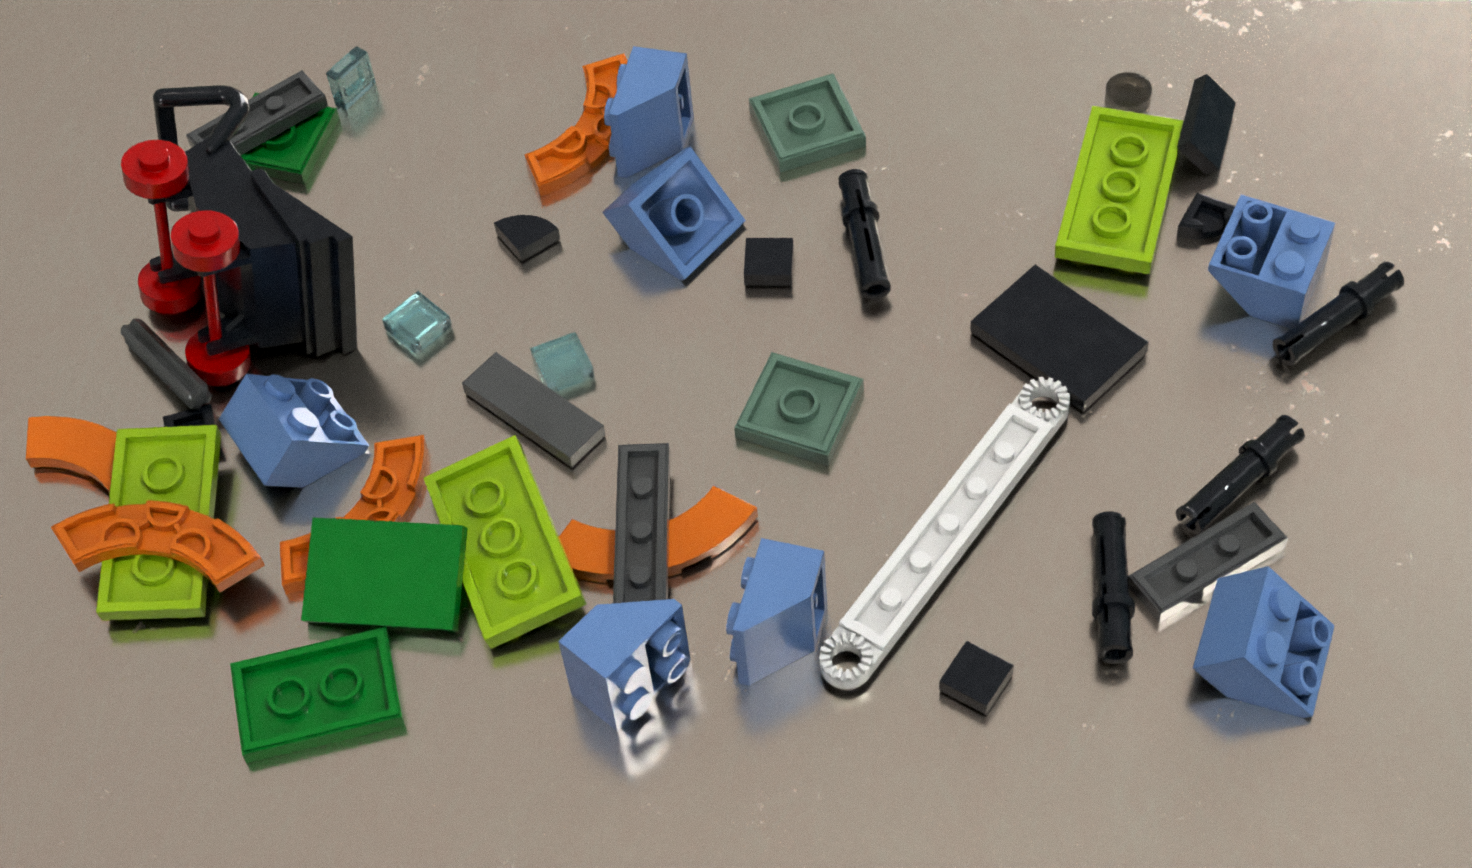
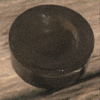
[1105,72,1152,114]

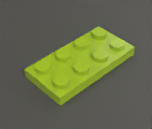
[1054,106,1184,275]
[96,425,221,621]
[424,435,587,649]

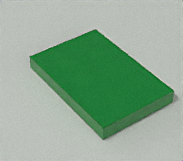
[301,517,468,632]
[230,627,405,764]

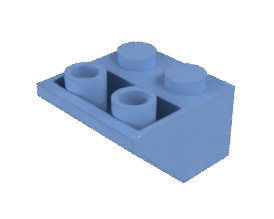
[604,46,694,178]
[1208,194,1335,329]
[219,374,370,488]
[726,538,828,686]
[1193,566,1335,718]
[558,599,691,732]

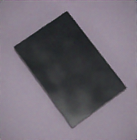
[970,264,1149,412]

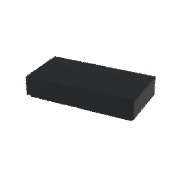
[1177,74,1236,175]

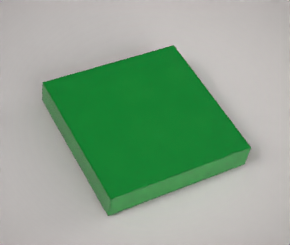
[241,92,339,185]

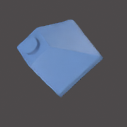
[602,146,746,280]

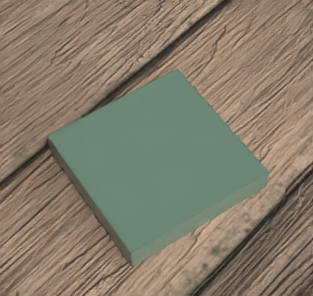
[749,73,866,173]
[734,352,864,466]

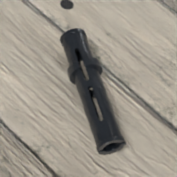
[838,169,891,300]
[1272,261,1404,366]
[1175,415,1305,535]
[1092,511,1135,664]

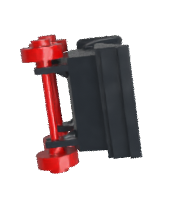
[121,85,358,386]

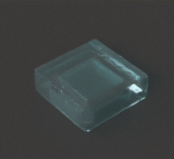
[326,46,376,110]
[382,291,452,355]
[530,332,595,392]

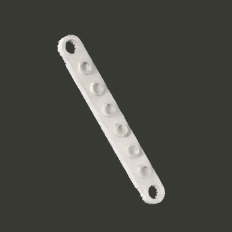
[819,377,1070,689]

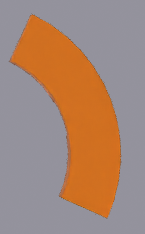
[524,53,628,197]
[26,416,117,494]
[280,435,427,594]
[559,486,758,583]
[51,500,265,593]

